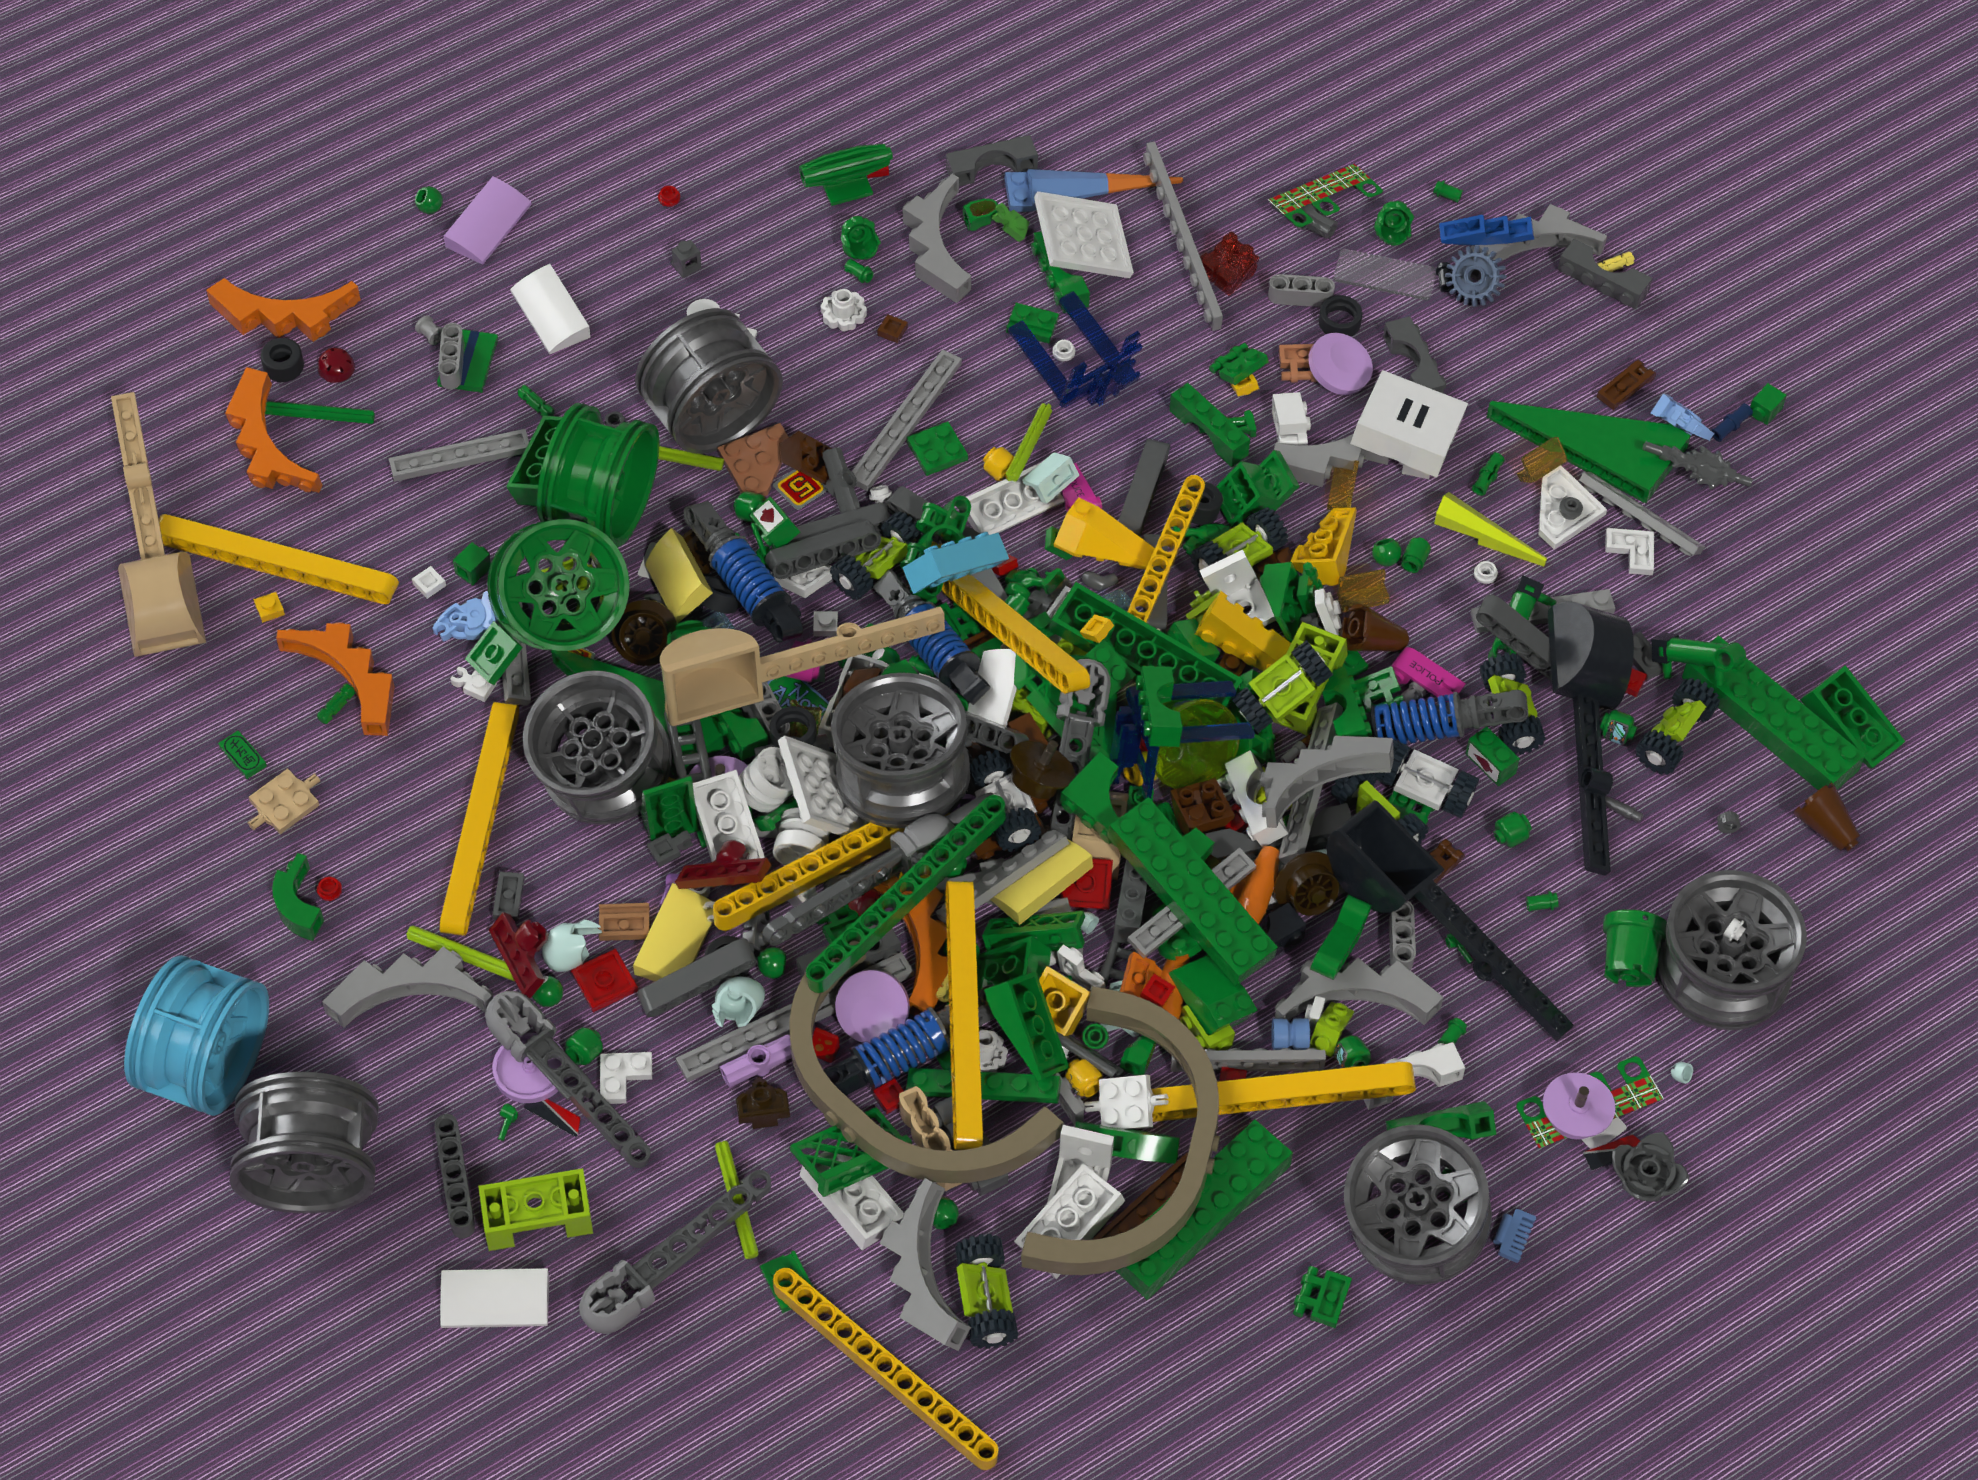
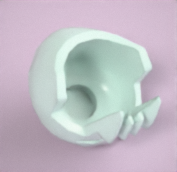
[542,920,602,972]
[712,976,765,1027]

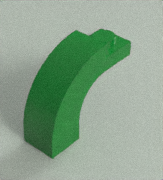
[272,853,324,941]

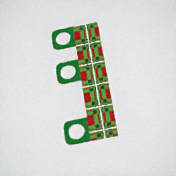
[1268,164,1383,227]
[1516,1056,1664,1148]

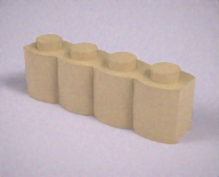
[899,1086,962,1191]

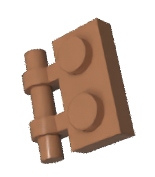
[1278,344,1318,383]

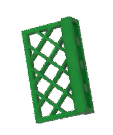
[790,1107,912,1197]

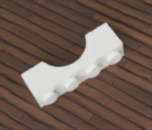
[1225,750,1288,848]
[1363,1042,1465,1110]

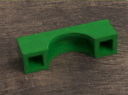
[1031,231,1090,313]
[1169,383,1250,467]
[1136,666,1182,747]
[1322,667,1372,737]
[1228,669,1267,764]
[710,710,768,761]
[1386,1101,1496,1140]

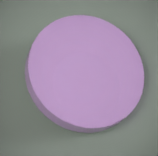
[1308,333,1373,395]
[835,969,910,1043]
[492,1033,566,1103]

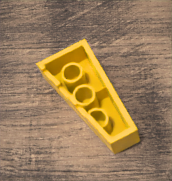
[1195,591,1291,671]

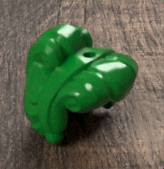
[1374,201,1414,246]
[841,216,881,260]

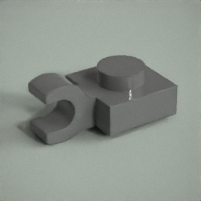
[647,830,693,867]

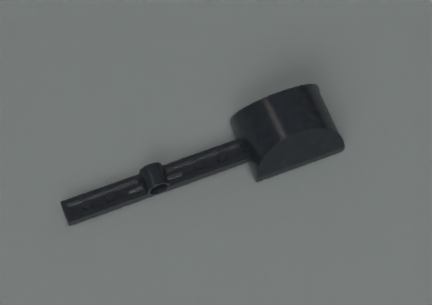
[1548,602,1634,876]
[1326,800,1574,1042]

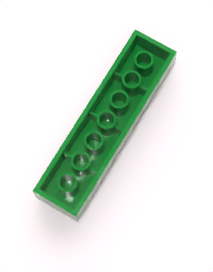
[1049,582,1243,727]
[1682,635,1865,790]
[1107,797,1278,987]
[1115,1119,1293,1300]

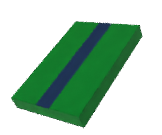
[437,329,498,393]

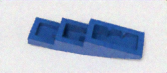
[1439,215,1534,245]

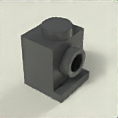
[671,240,702,278]

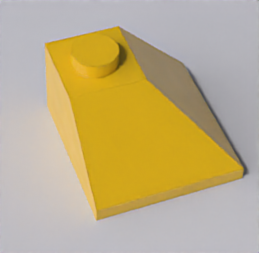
[1039,966,1091,1036]

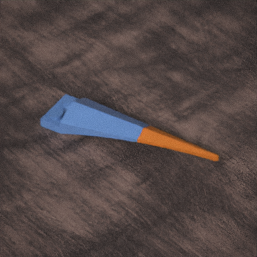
[1004,169,1183,212]

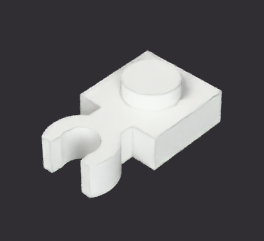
[450,667,497,702]

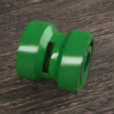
[1083,1024,1109,1049]

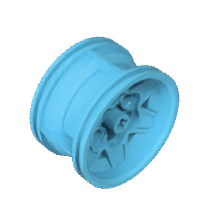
[124,955,269,1116]

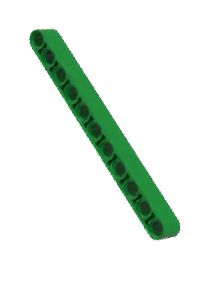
[806,795,1006,993]

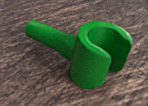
[1445,933,1474,964]
[498,1103,518,1141]

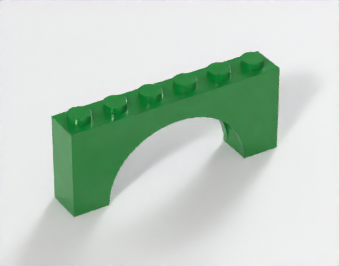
[1060,752,1215,861]

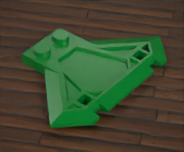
[1014,639,1136,761]

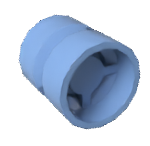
[1271,1018,1310,1050]

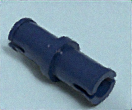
[1712,403,1753,442]

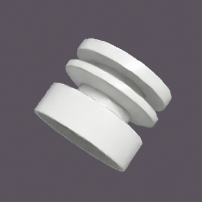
[739,747,794,813]
[773,808,831,871]

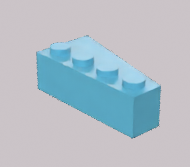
[902,532,1009,594]

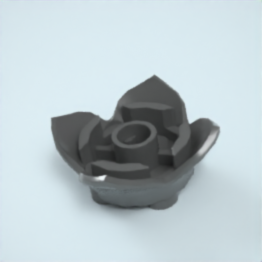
[1612,1132,1689,1202]

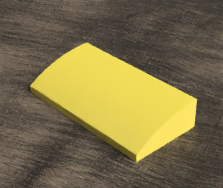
[645,528,713,624]
[990,839,1093,925]
[633,883,713,981]

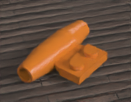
[1229,846,1280,925]
[1120,952,1190,1020]

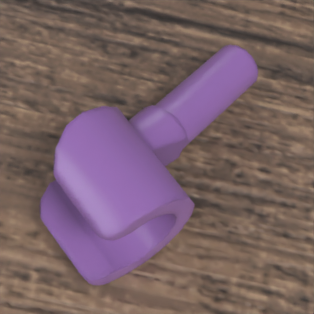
[659,873,679,906]

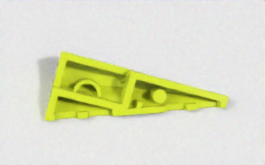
[1434,492,1547,567]

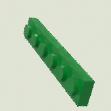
[906,1068,1061,1104]

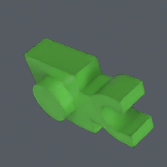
[992,203,1030,242]

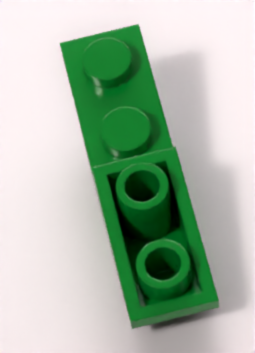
[1075,1121,1180,1164]

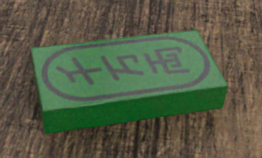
[218,731,267,780]

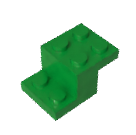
[1216,450,1300,527]

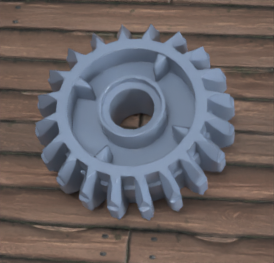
[1445,245,1507,307]

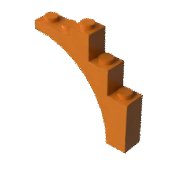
[206,278,361,342]
[225,367,323,493]
[276,622,395,736]
[874,868,948,1016]

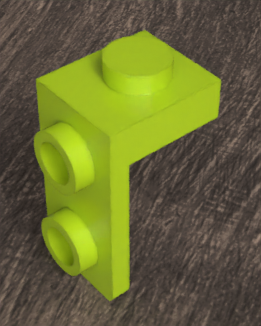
[1309,1002,1354,1057]
[1180,1005,1235,1051]

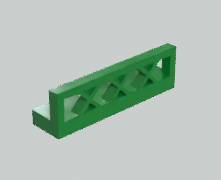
[982,911,1085,951]

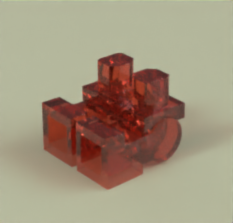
[1200,231,1259,296]

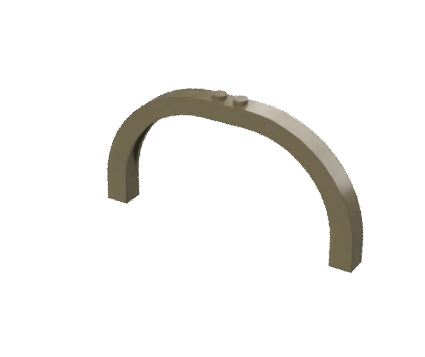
[789,941,1064,1183]
[1021,986,1220,1275]

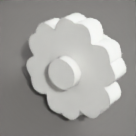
[821,289,867,331]
[979,1028,1008,1072]

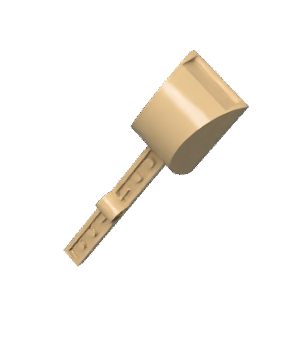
[111,392,206,657]
[660,606,945,726]

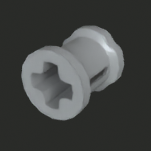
[415,315,442,345]

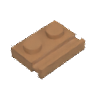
[599,903,650,941]

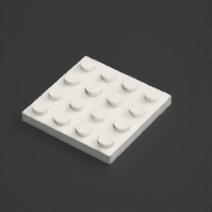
[1034,192,1134,278]
[778,735,874,838]

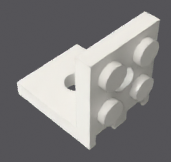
[1200,550,1277,626]
[1047,1125,1114,1203]

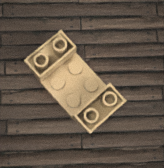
[1072,791,1129,880]

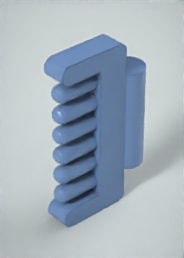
[1493,1209,1536,1263]

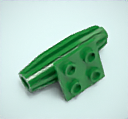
[799,144,893,206]

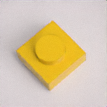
[1231,374,1259,397]
[253,592,285,623]
[1080,614,1114,643]

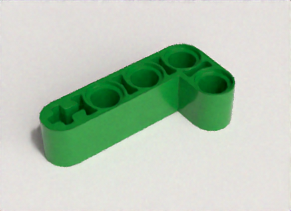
[1310,895,1372,980]

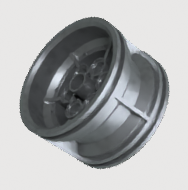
[635,308,783,454]
[523,671,672,825]
[831,673,970,828]
[1656,870,1807,1030]
[229,1072,379,1213]
[1344,1125,1492,1285]

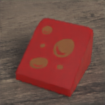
[812,1028,840,1063]

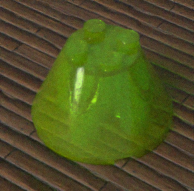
[1149,699,1240,789]

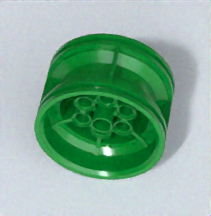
[537,402,660,547]
[487,519,629,651]

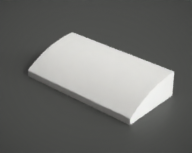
[510,264,591,355]
[966,462,1065,535]
[967,649,1017,745]
[693,770,765,862]
[800,1141,904,1250]
[1014,1164,1125,1279]
[440,1268,550,1328]

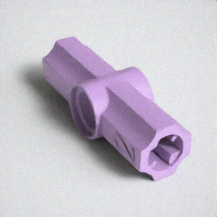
[719,1034,792,1087]

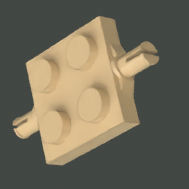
[247,768,320,834]

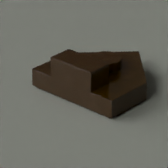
[736,1076,790,1129]

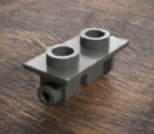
[743,911,771,953]

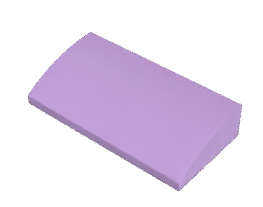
[444,176,532,264]

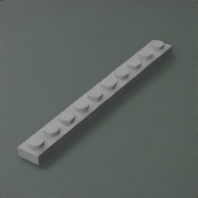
[1143,142,1223,331]
[676,952,914,1083]

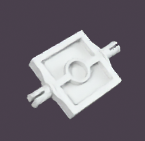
[1084,1075,1169,1130]

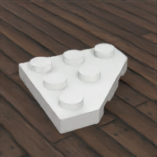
[1538,465,1607,549]

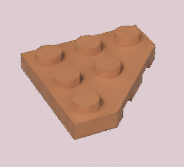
[717,423,789,496]

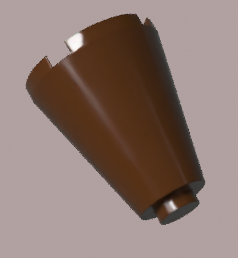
[1340,604,1409,652]
[1793,782,1860,852]

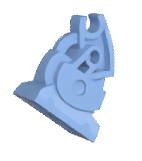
[1651,394,1714,441]
[433,591,498,641]

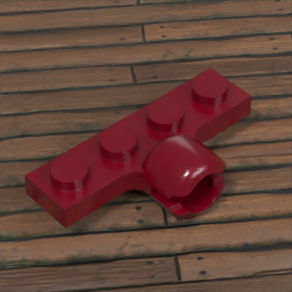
[675,840,771,889]
[489,912,549,998]

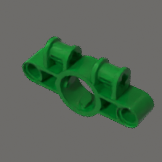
[900,496,971,602]

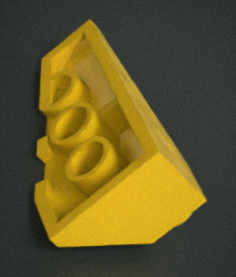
[1054,497,1155,570]
[1291,507,1357,586]

